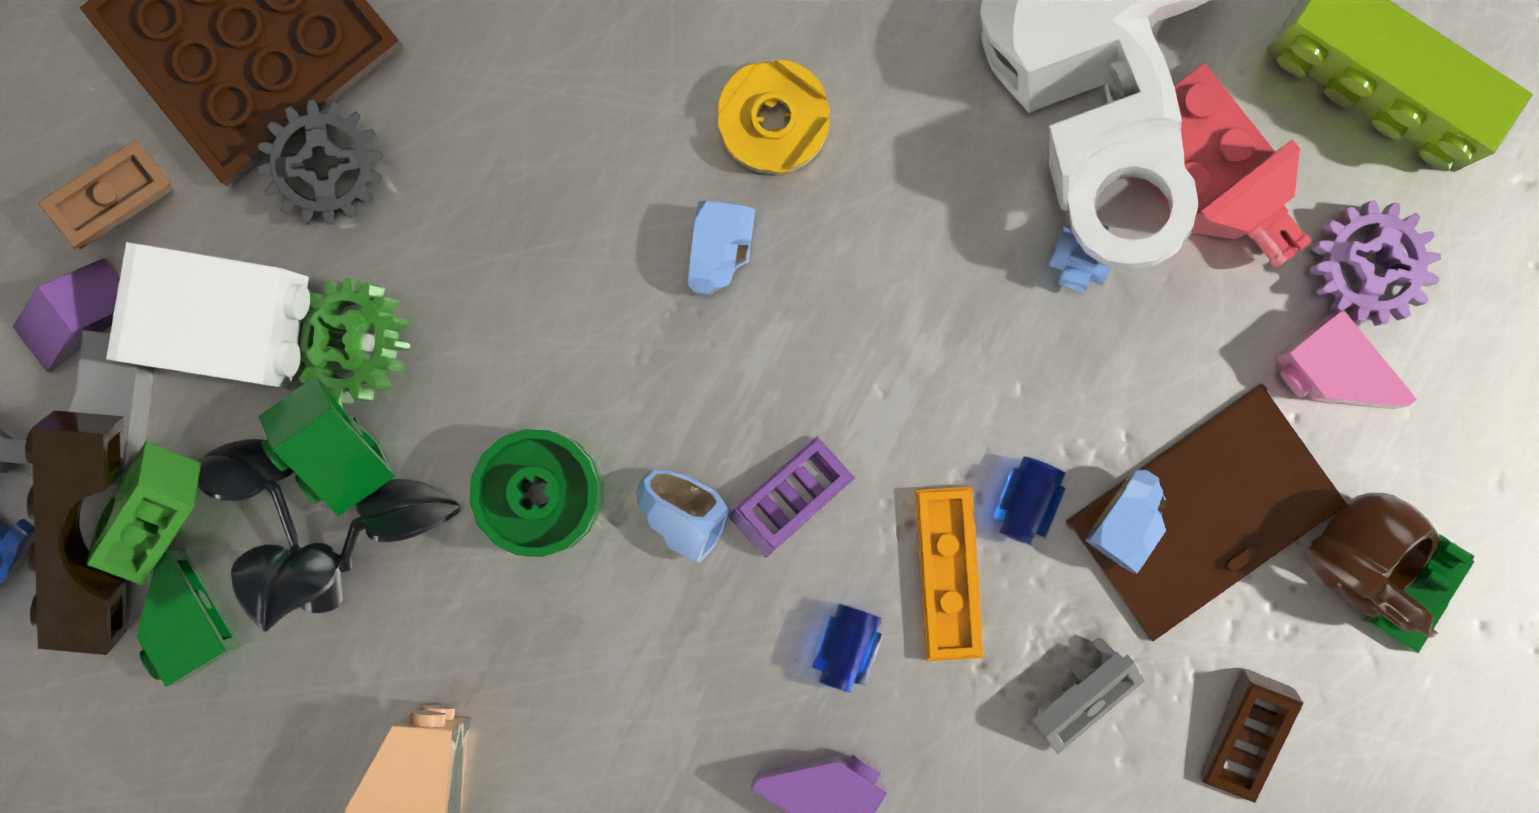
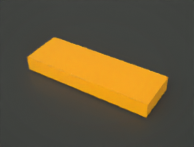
[914,487,984,662]

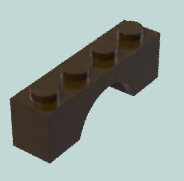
[25,410,127,655]

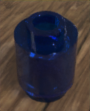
[992,456,1066,546]
[812,603,883,693]

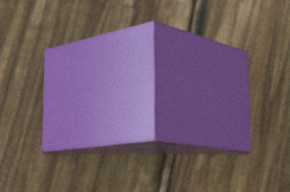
[12,258,120,372]

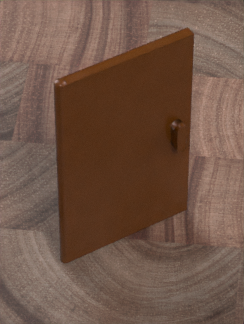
[1066,384,1346,641]

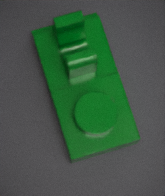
[1363,533,1475,653]

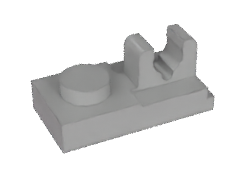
[1032,638,1145,754]

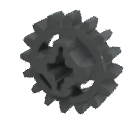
[257,99,383,225]

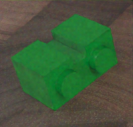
[258,376,395,516]

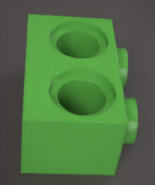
[87,440,201,585]

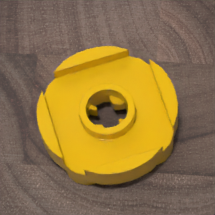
[718,59,830,176]

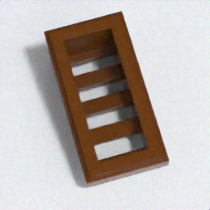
[1201,669,1304,803]

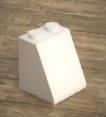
[106,242,310,389]

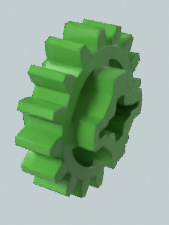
[298,278,410,404]

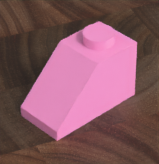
[1275,310,1417,409]

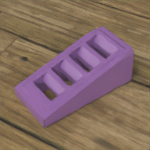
[729,436,855,558]

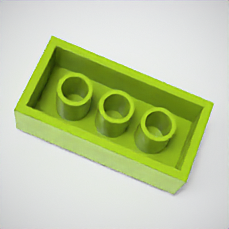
[1267,0,1533,172]

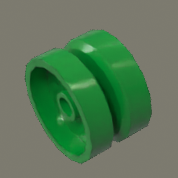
[469,429,604,557]

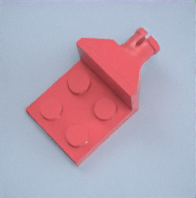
[1147,63,1312,269]

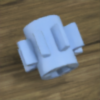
[1049,224,1111,293]

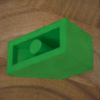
[136,549,241,687]

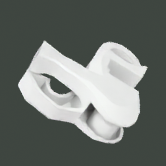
[980,0,1211,270]

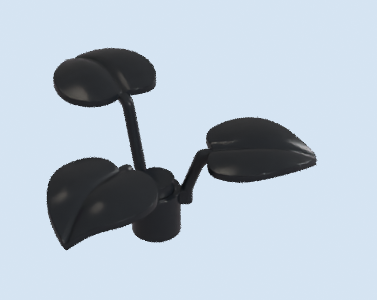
[197,439,460,632]

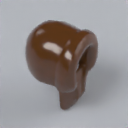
[1307,493,1439,638]

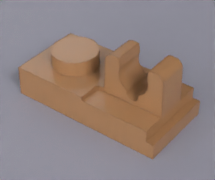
[38,139,172,251]

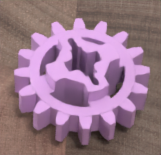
[1310,200,1441,326]

